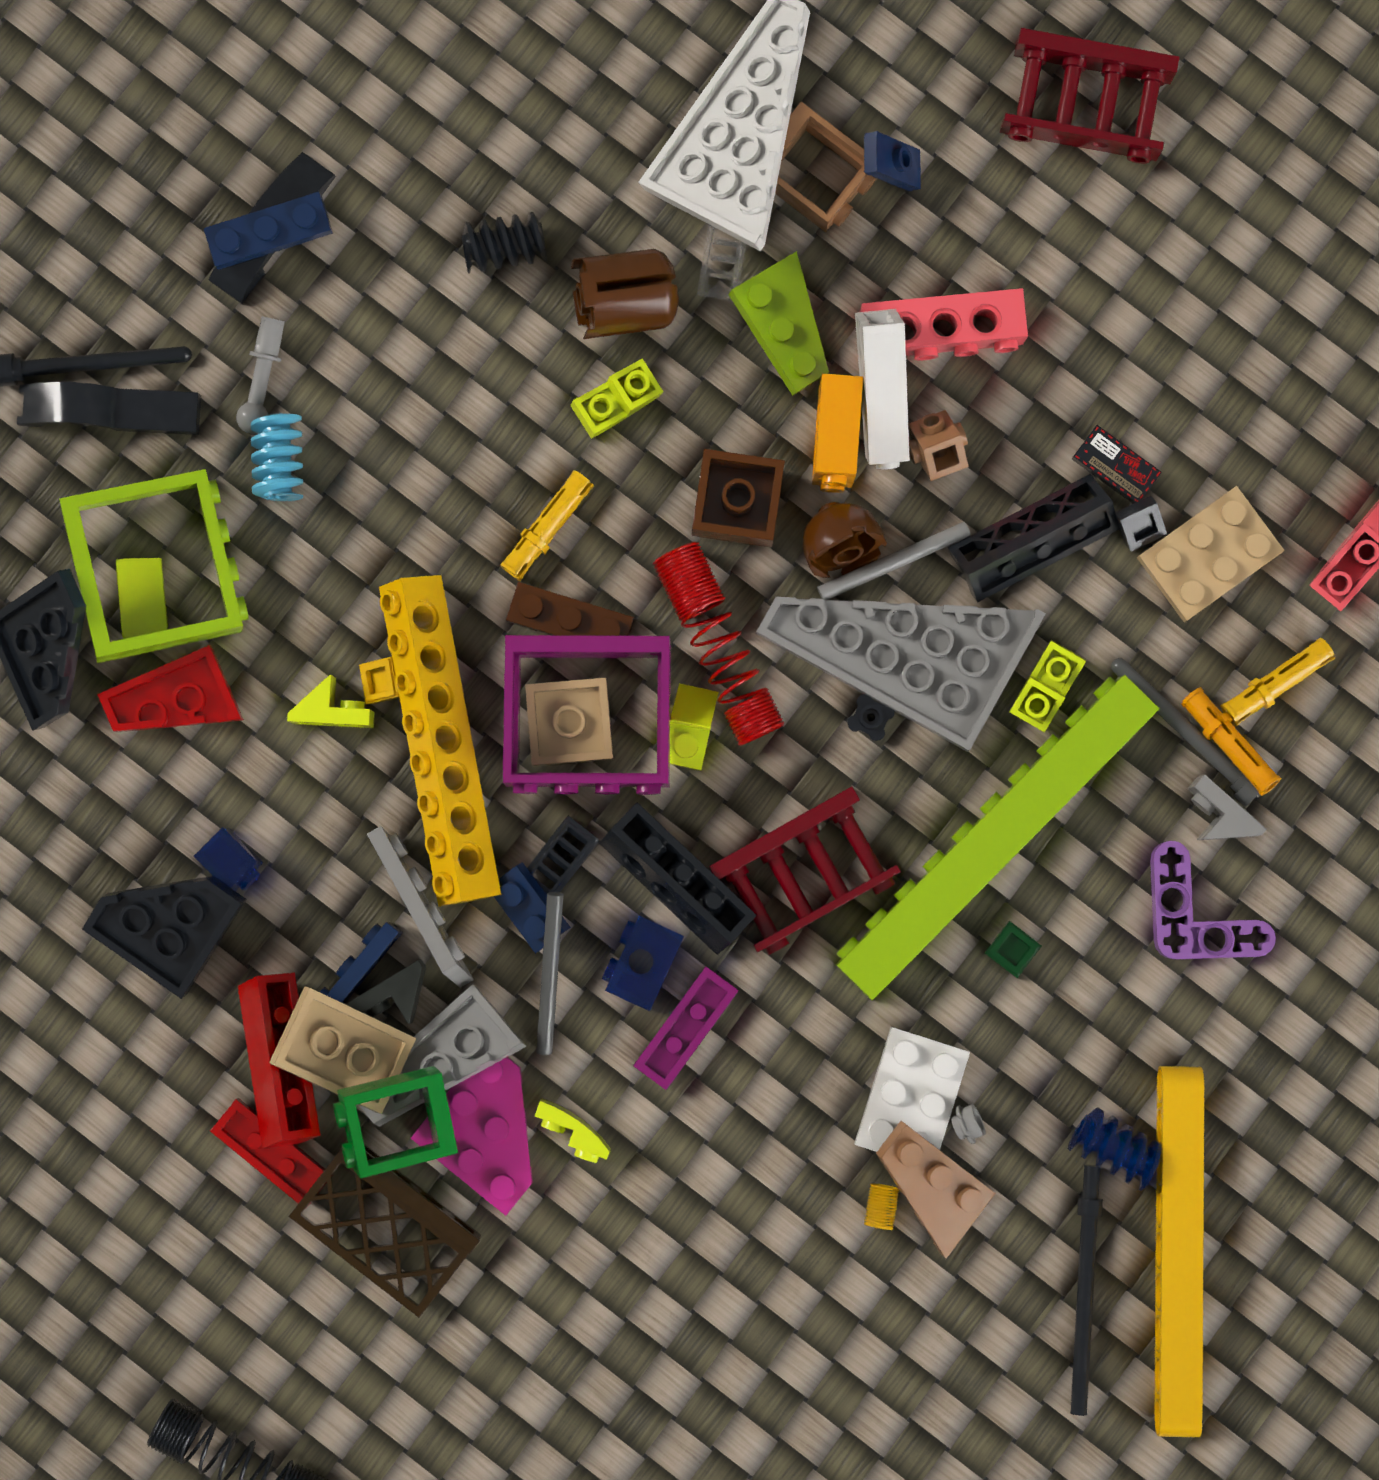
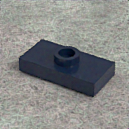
[864,131,921,191]

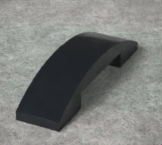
[208,152,336,304]

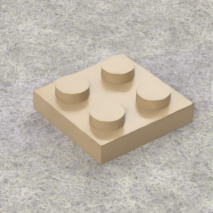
[525,678,613,766]

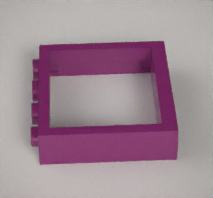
[503,635,671,795]

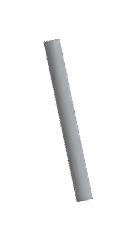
[817,522,971,600]

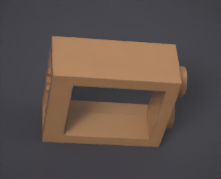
[775,102,877,233]

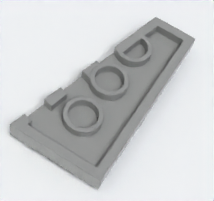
[367,826,474,988]
[358,984,526,1127]

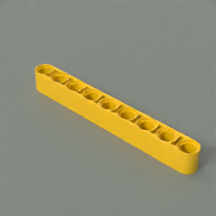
[1154,1066,1204,1437]

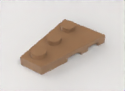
[876,1121,996,1259]

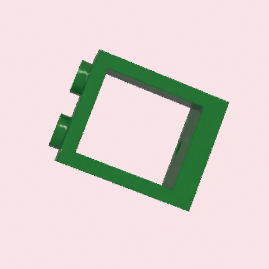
[333,1066,458,1179]

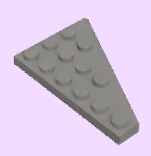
[756,597,1046,752]

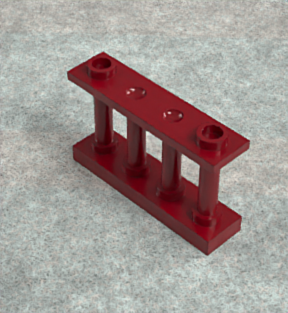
[1000,28,1180,164]
[709,786,901,956]

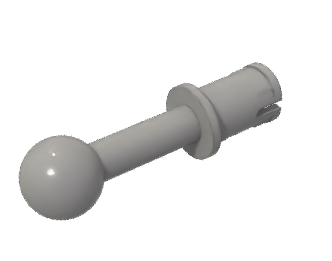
[236,316,285,434]

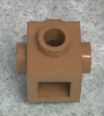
[908,410,969,481]

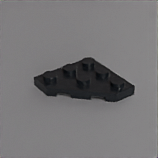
[0,569,86,731]
[82,876,247,999]

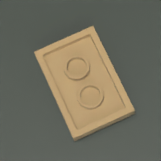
[1137,486,1285,622]
[269,987,416,1114]

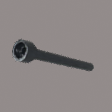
[0,346,192,387]

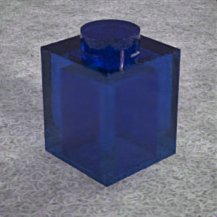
[194,827,264,891]

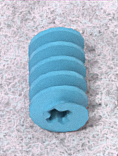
[251,413,303,501]

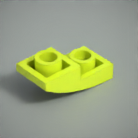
[570,358,664,439]
[1009,639,1086,733]
[535,1098,611,1163]

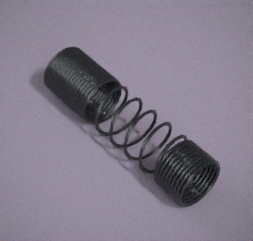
[147,1398,329,1480]

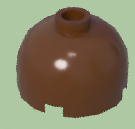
[802,502,887,578]

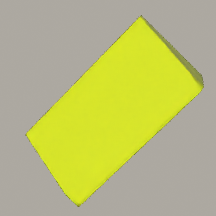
[116,558,168,639]

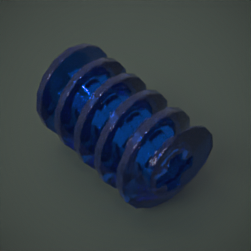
[1067,1107,1162,1191]

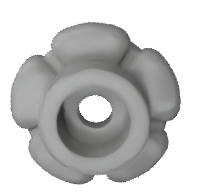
[951,1104,986,1144]

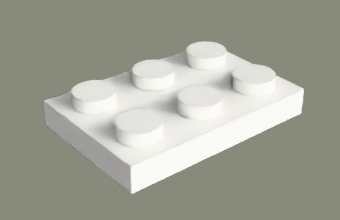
[854,1027,970,1152]

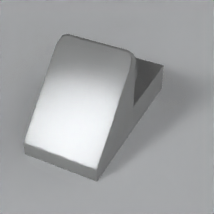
[1187,775,1267,840]

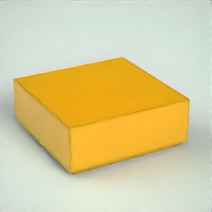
[359,656,399,704]

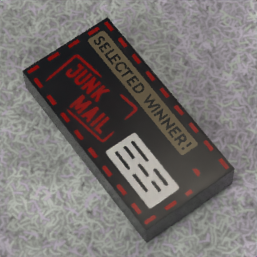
[1072,425,1162,504]

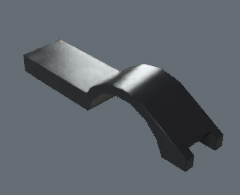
[17,382,201,435]

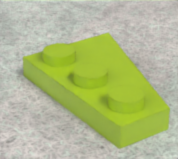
[728,251,829,396]

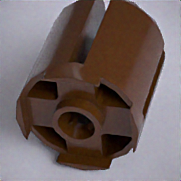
[571,249,679,339]

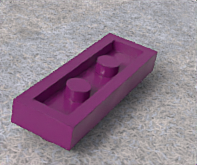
[633,966,739,1090]

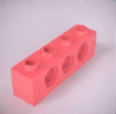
[860,288,1028,361]

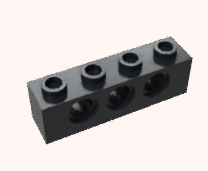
[599,802,757,955]

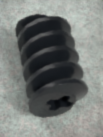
[462,212,548,274]

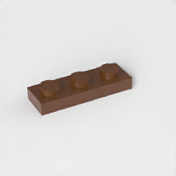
[506,582,634,636]

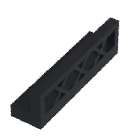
[948,474,1120,603]

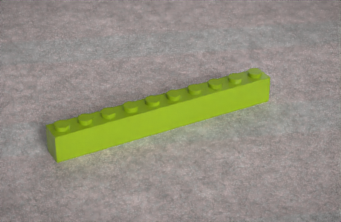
[835,674,1160,1000]

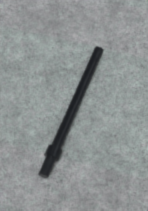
[1070,1165,1103,1416]

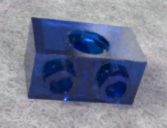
[602,916,684,1011]

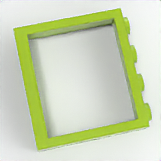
[59,469,249,663]

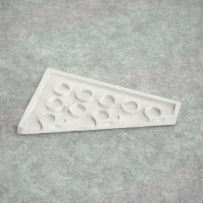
[638,0,810,251]

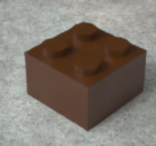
[692,449,785,548]

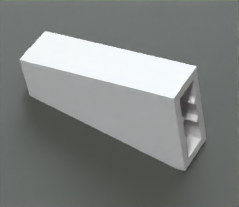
[855,309,910,469]

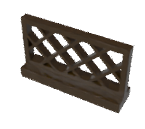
[288,1141,481,1318]

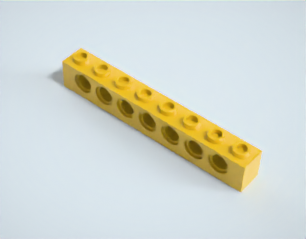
[379,575,501,907]

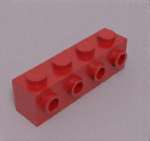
[238,972,320,1148]

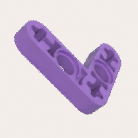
[1150,841,1276,959]

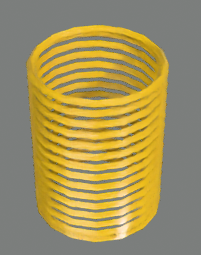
[864,1183,899,1230]

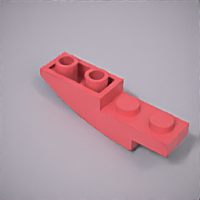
[1309,500,1379,611]

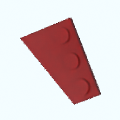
[97,645,244,732]

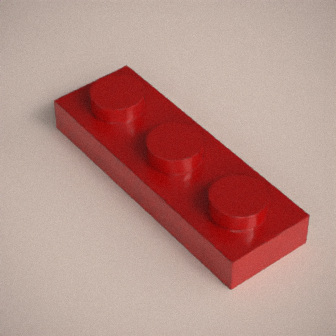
[210,1098,333,1209]

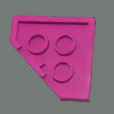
[411,1057,533,1216]

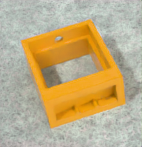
[812,374,863,493]

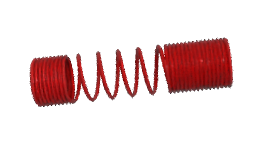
[652,542,784,746]

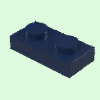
[494,862,571,954]

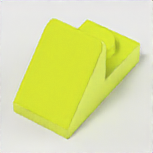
[287,675,375,728]
[670,683,719,771]

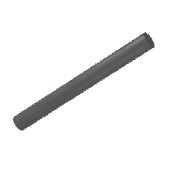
[536,892,564,1055]

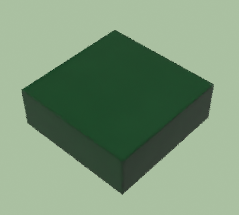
[984,921,1042,978]

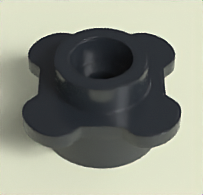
[847,694,894,741]

